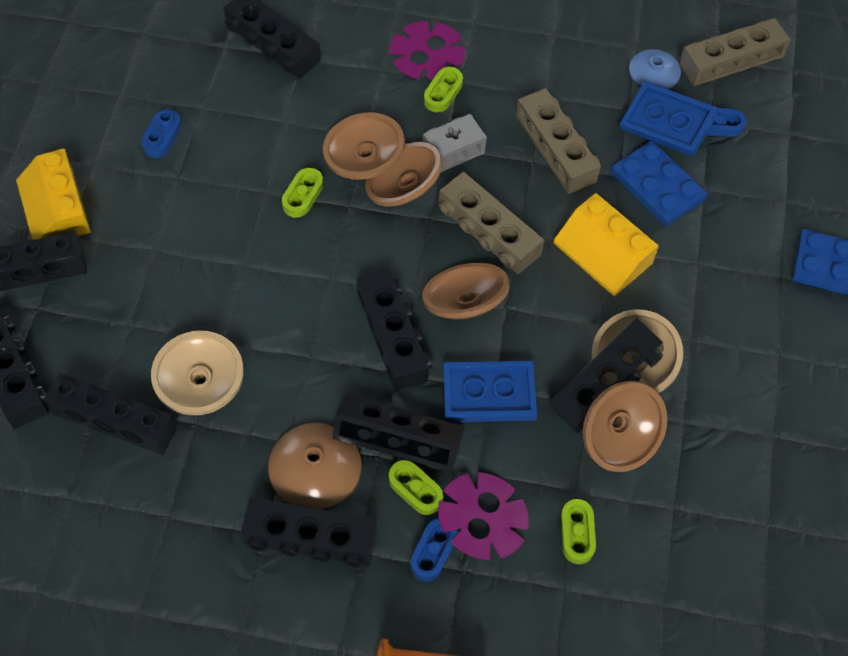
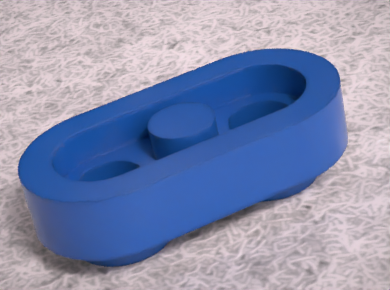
[706,108,747,137]
[141,109,182,158]
[411,519,457,582]

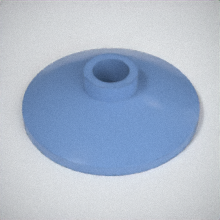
[629,49,681,89]

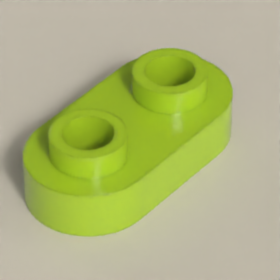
[424,67,463,112]
[282,168,323,218]
[389,460,443,515]
[561,499,596,564]

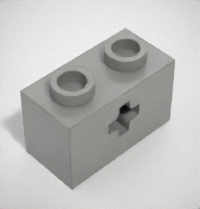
[423,114,486,172]

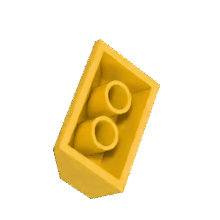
[16,148,91,240]
[553,193,659,297]

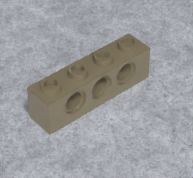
[679,18,790,87]
[516,88,601,194]
[439,171,544,275]

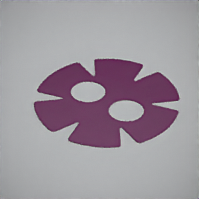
[389,21,466,80]
[438,473,529,560]

